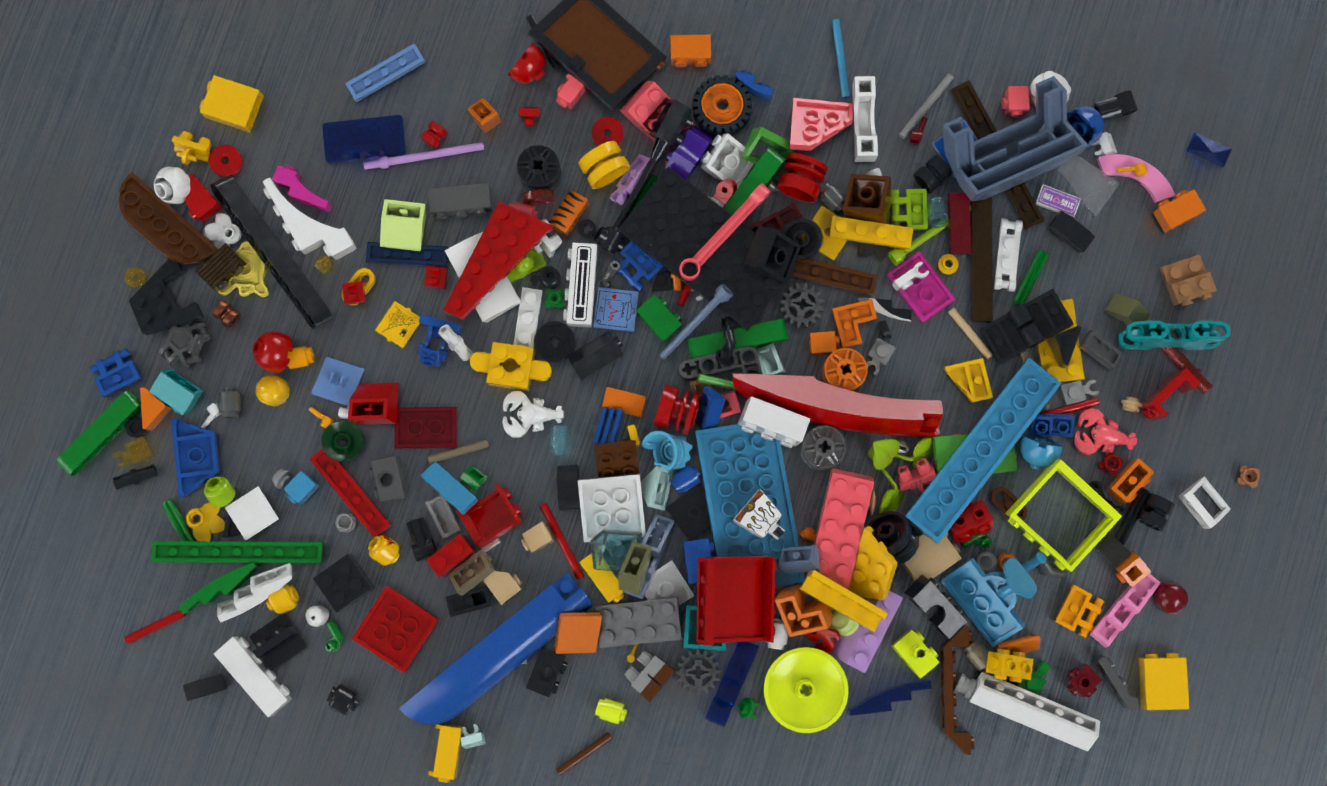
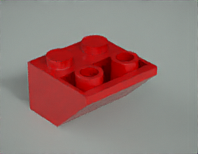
[348,383,399,425]

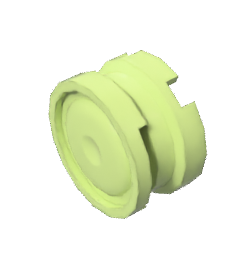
[829,608,860,636]

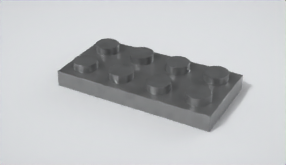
[595,597,683,648]

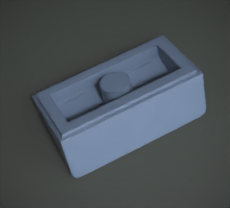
[778,545,820,574]

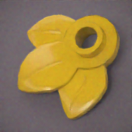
[186,503,225,541]

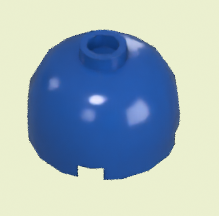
[1067,106,1105,148]

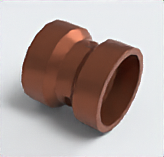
[212,300,241,329]

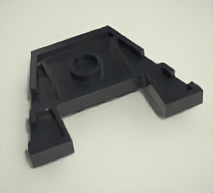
[129,259,205,335]

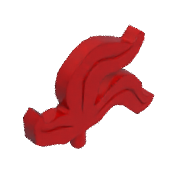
[805,628,841,653]

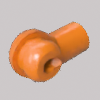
[800,527,816,544]

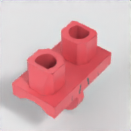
[897,458,936,494]

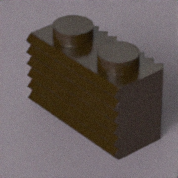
[195,243,246,291]

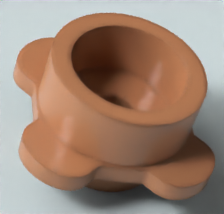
[1237,465,1260,488]

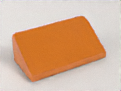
[602,387,647,418]
[995,634,1041,655]

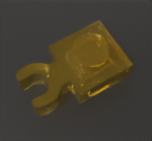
[113,436,154,468]

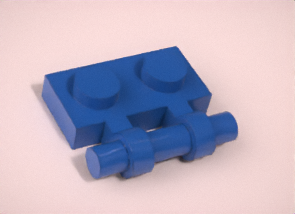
[611,242,663,292]
[89,348,142,398]

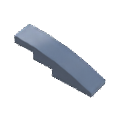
[623,514,675,599]

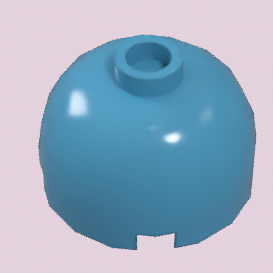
[1020,434,1063,470]

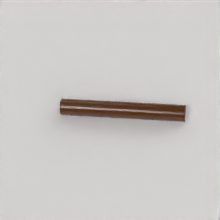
[556,732,613,776]

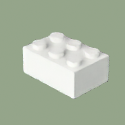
[737,396,810,448]

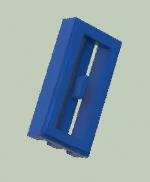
[593,407,624,445]

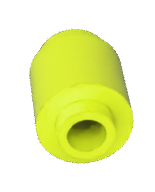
[595,698,628,725]

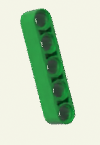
[723,147,786,215]
[687,319,789,359]
[56,390,141,477]

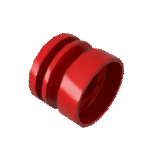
[776,153,828,203]
[653,384,700,436]

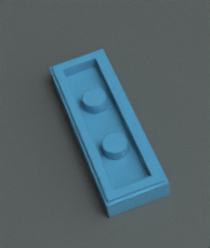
[420,461,478,515]

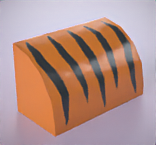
[549,191,589,237]

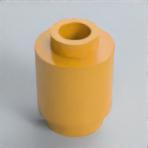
[287,346,315,369]

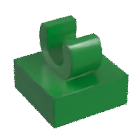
[460,465,488,493]

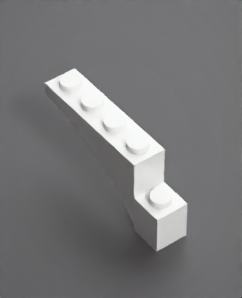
[262,177,357,260]

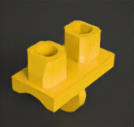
[171,131,212,165]

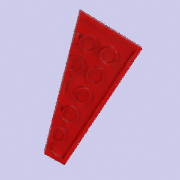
[443,201,554,320]

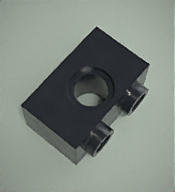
[526,648,568,697]

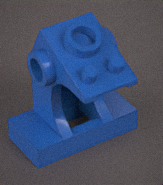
[417,314,463,367]

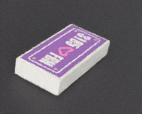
[1035,184,1081,218]

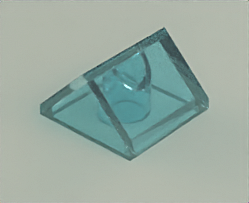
[590,529,642,571]

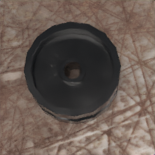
[868,511,919,565]

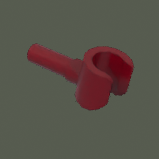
[910,117,928,143]

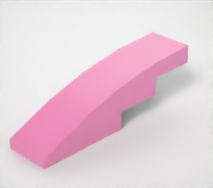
[1089,574,1160,648]

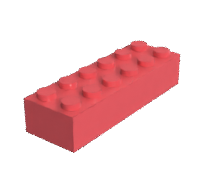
[804,468,874,594]

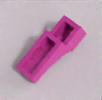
[272,165,332,213]

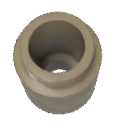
[963,640,988,672]

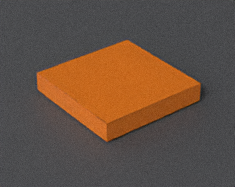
[554,612,602,654]

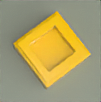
[627,425,640,447]

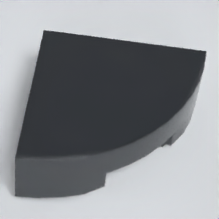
[652,270,672,293]

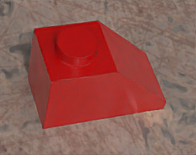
[186,173,223,223]

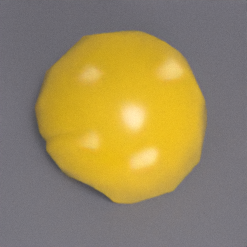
[255,374,290,407]

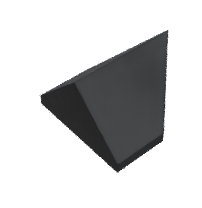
[1047,326,1082,368]

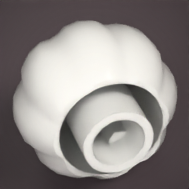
[154,166,191,204]

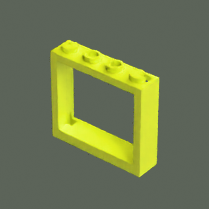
[1005,459,1122,572]

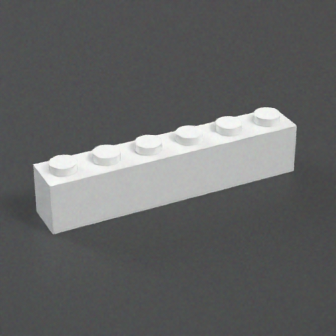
[969,672,1100,752]

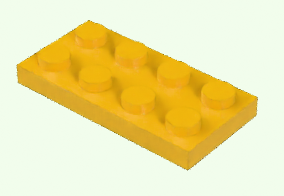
[1037,299,1085,383]

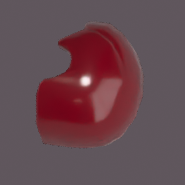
[1153,581,1188,614]

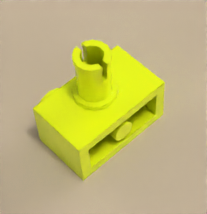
[890,629,940,679]

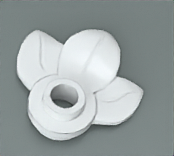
[202,213,242,249]

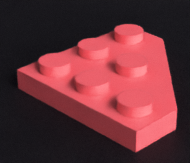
[789,98,853,151]

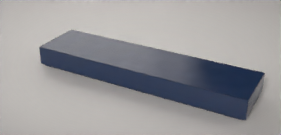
[366,242,449,268]

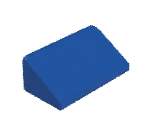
[695,386,725,430]

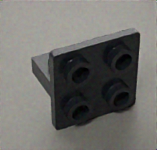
[250,613,307,670]

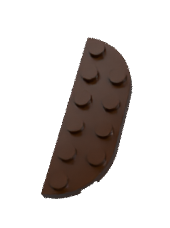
[119,172,218,264]

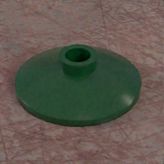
[321,421,363,462]

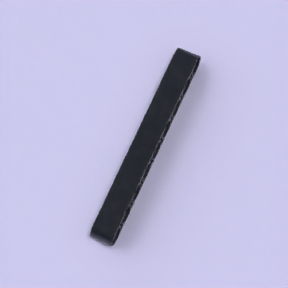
[211,175,332,329]

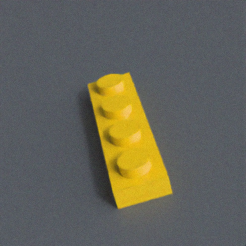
[829,216,913,250]

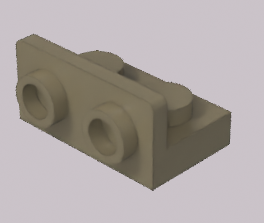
[448,549,495,596]

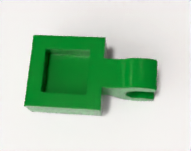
[1017,660,1051,695]

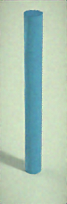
[832,19,850,99]

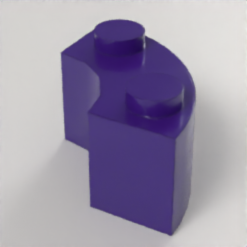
[665,126,714,180]

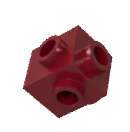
[1064,663,1102,698]

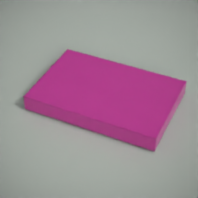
[886,251,956,323]

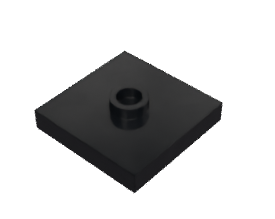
[666,483,711,541]

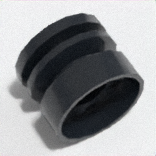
[517,145,562,195]

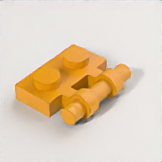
[1053,585,1104,638]

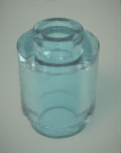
[927,197,948,228]
[549,425,570,456]

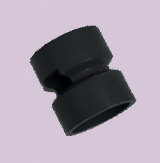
[913,155,952,194]
[1137,493,1175,532]

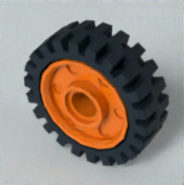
[692,75,752,137]

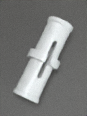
[438,325,473,361]

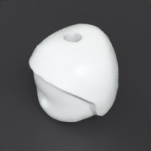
[305,605,329,627]

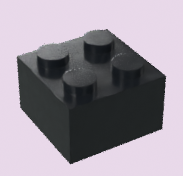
[313,554,375,613]

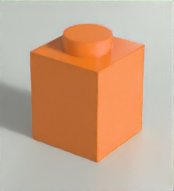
[808,331,840,356]

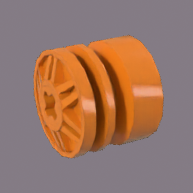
[821,348,868,391]

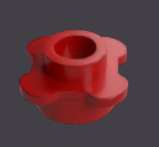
[1099,453,1124,476]

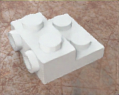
[700,133,755,189]

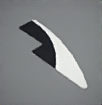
[858,297,912,321]

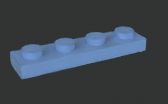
[345,43,426,103]

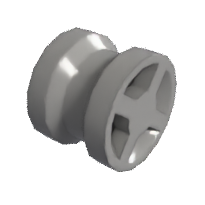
[953,672,977,699]

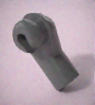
[600,261,620,288]

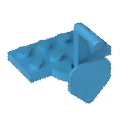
[940,552,1047,647]

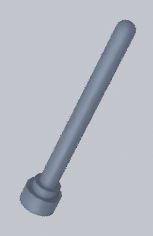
[660,284,733,359]

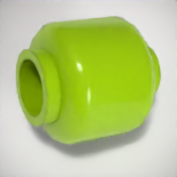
[204,477,235,508]

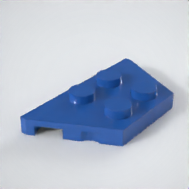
[171,418,220,498]

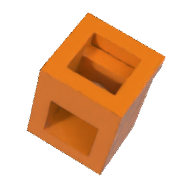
[1114,551,1151,587]

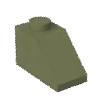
[618,542,652,595]

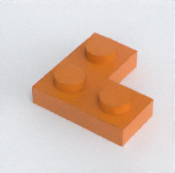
[832,299,877,348]

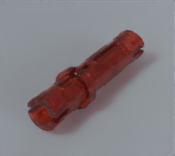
[1161,347,1213,395]

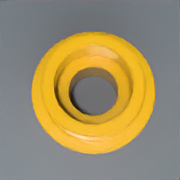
[938,254,959,275]

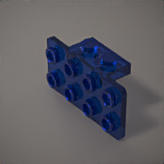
[322,115,406,163]

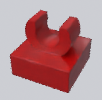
[519,107,541,127]
[424,265,448,289]
[342,281,366,305]

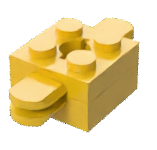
[470,342,552,391]

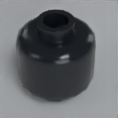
[326,684,360,715]

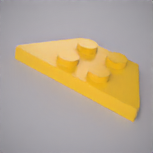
[848,526,898,600]

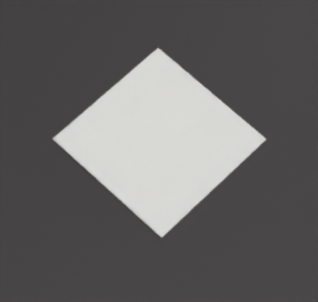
[225,486,279,541]

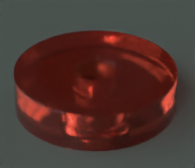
[522,189,555,206]

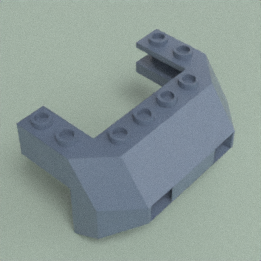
[942,76,1088,201]

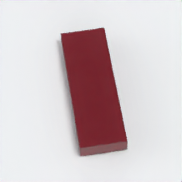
[947,193,972,255]

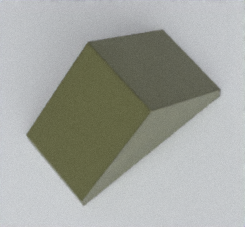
[1104,293,1150,329]

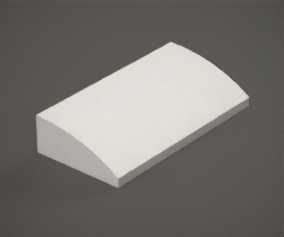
[445,232,522,323]

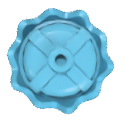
[642,431,692,471]

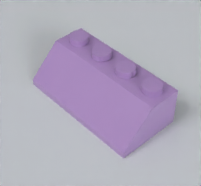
[828,591,903,673]

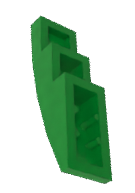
[178,563,261,614]

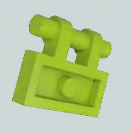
[890,189,928,231]

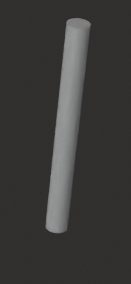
[898,73,954,139]

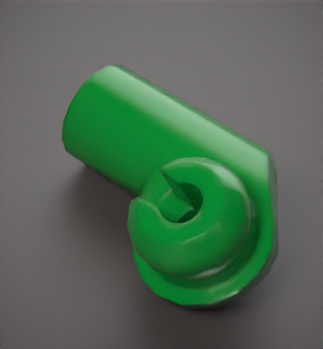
[960,534,992,549]
[325,620,344,652]

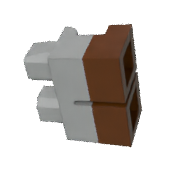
[624,651,675,702]

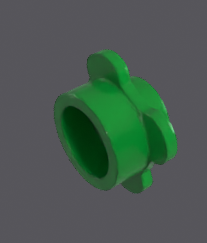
[544,288,565,309]

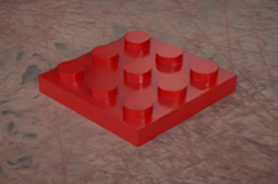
[352,586,440,673]

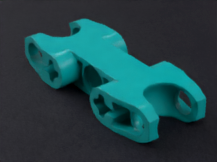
[1118,321,1231,350]

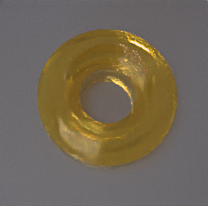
[314,255,333,274]
[124,267,146,288]

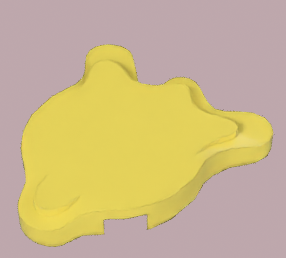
[217,241,270,298]

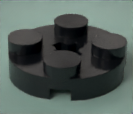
[534,321,575,363]

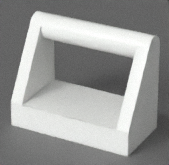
[1177,476,1231,529]

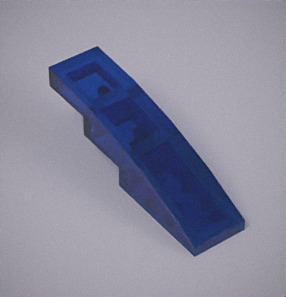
[705,642,759,728]
[847,679,932,716]

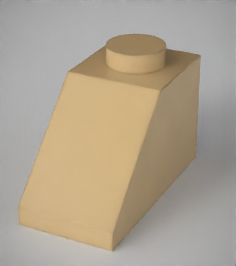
[521,522,555,553]
[483,571,523,605]

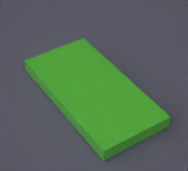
[932,434,1017,475]

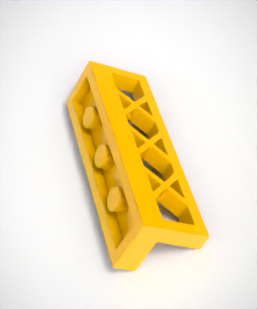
[800,570,888,632]

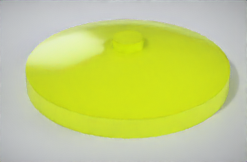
[763,647,848,733]

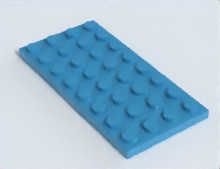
[694,424,805,587]

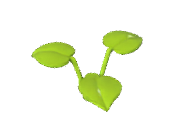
[868,437,934,515]

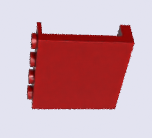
[696,556,777,646]

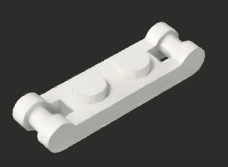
[993,218,1023,292]

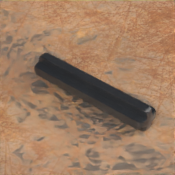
[1114,488,1150,545]

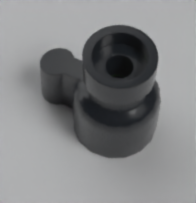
[530,266,561,290]

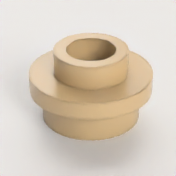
[1121,397,1143,412]

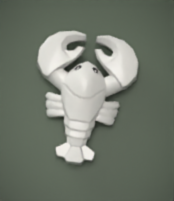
[502,391,564,438]

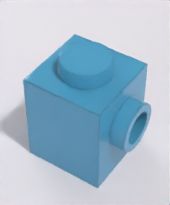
[284,471,320,504]

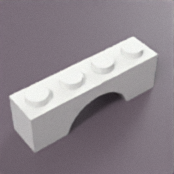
[852,76,878,162]

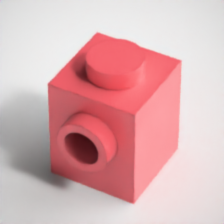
[1001,86,1030,118]

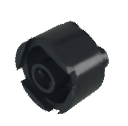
[782,218,824,259]

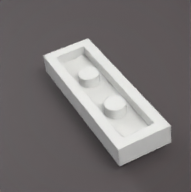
[513,287,543,348]

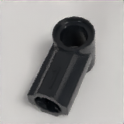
[1094,90,1138,119]
[406,517,437,562]

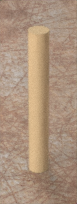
[948,308,993,359]

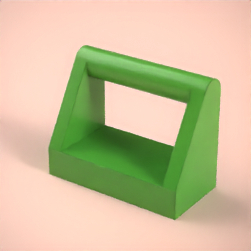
[742,127,793,175]

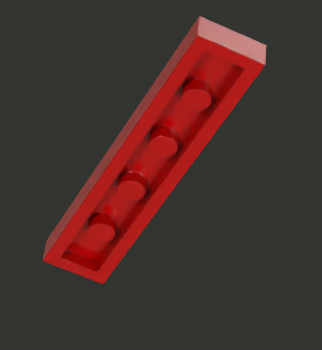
[310,448,392,537]

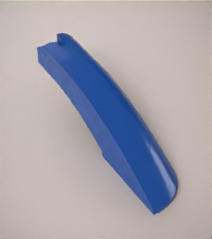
[399,573,592,725]

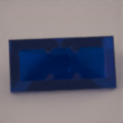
[1186,132,1232,167]

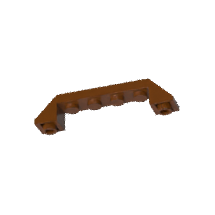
[940,626,974,755]

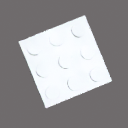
[578,474,646,542]

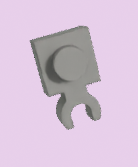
[867,338,896,376]
[1059,380,1099,406]

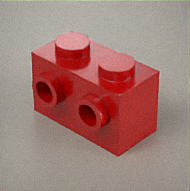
[948,499,994,544]

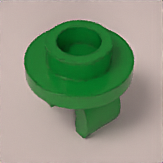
[738,697,761,719]

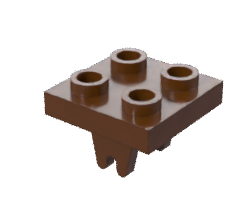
[594,439,640,478]

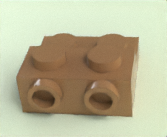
[1159,254,1217,307]

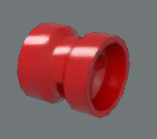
[420,121,448,149]

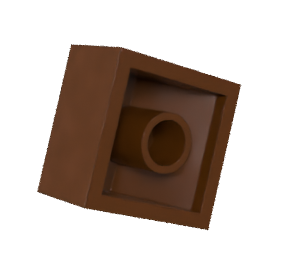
[842,174,891,224]

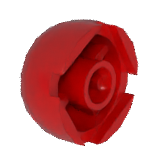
[507,43,546,84]
[252,331,293,373]

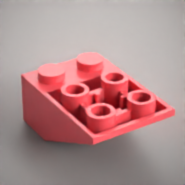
[620,81,694,153]

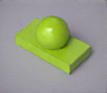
[507,249,547,283]

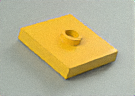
[799,206,847,262]

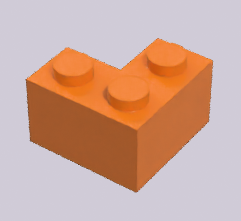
[775,585,834,637]

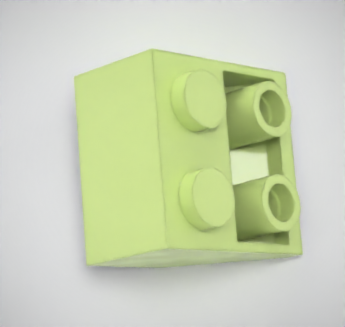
[380,199,426,251]

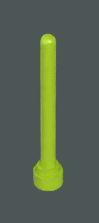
[888,206,971,266]

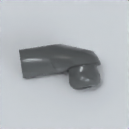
[1037,557,1064,578]

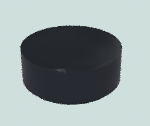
[878,319,892,340]
[126,417,148,438]

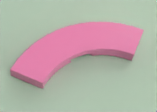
[1097,154,1175,203]

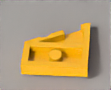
[944,358,993,403]

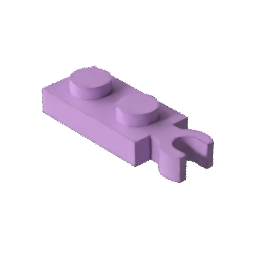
[610,154,650,205]

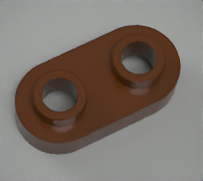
[990,487,1027,520]

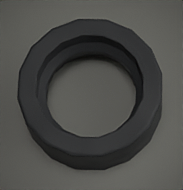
[183,673,227,701]

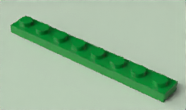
[151,541,323,563]

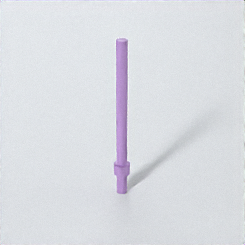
[363,142,484,170]

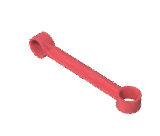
[679,183,771,281]

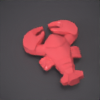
[1074,408,1138,455]

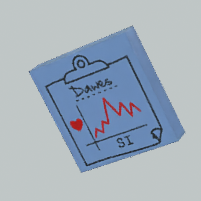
[593,287,639,333]

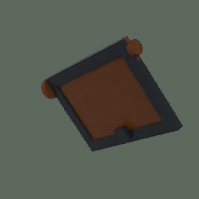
[528,0,666,111]

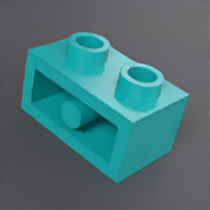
[149,368,203,415]

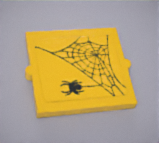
[375,301,420,349]

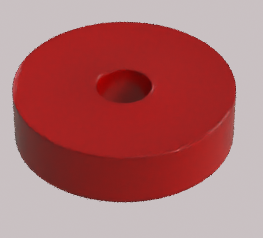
[591,117,624,146]
[209,145,243,178]

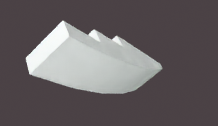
[217,563,292,623]

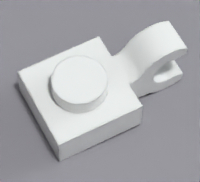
[892,262,929,291]

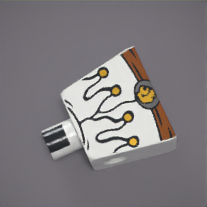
[732,489,785,540]

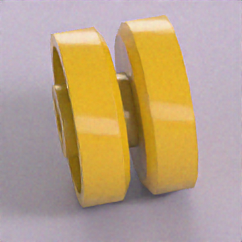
[578,141,630,189]

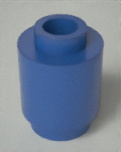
[670,465,701,494]

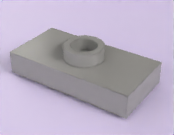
[425,495,462,540]

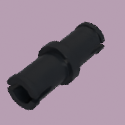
[113,464,158,490]

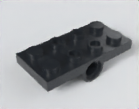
[980,289,1074,365]

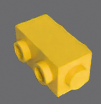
[985,649,1034,683]

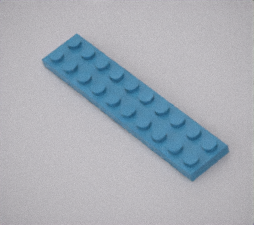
[905,358,1062,544]

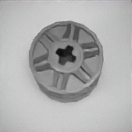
[800,425,846,471]

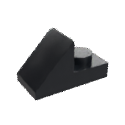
[445,585,492,617]

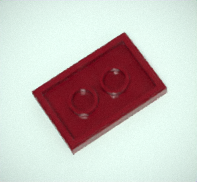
[394,407,457,449]

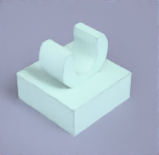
[460,724,486,749]

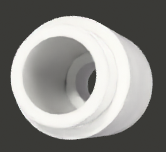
[766,619,788,650]

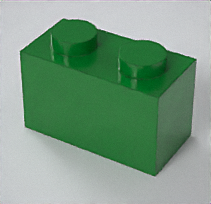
[636,294,682,344]

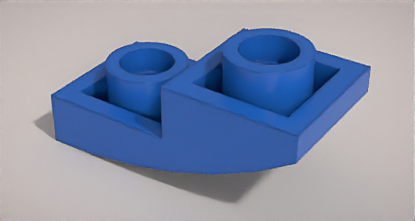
[735,70,773,102]
[1030,414,1075,438]

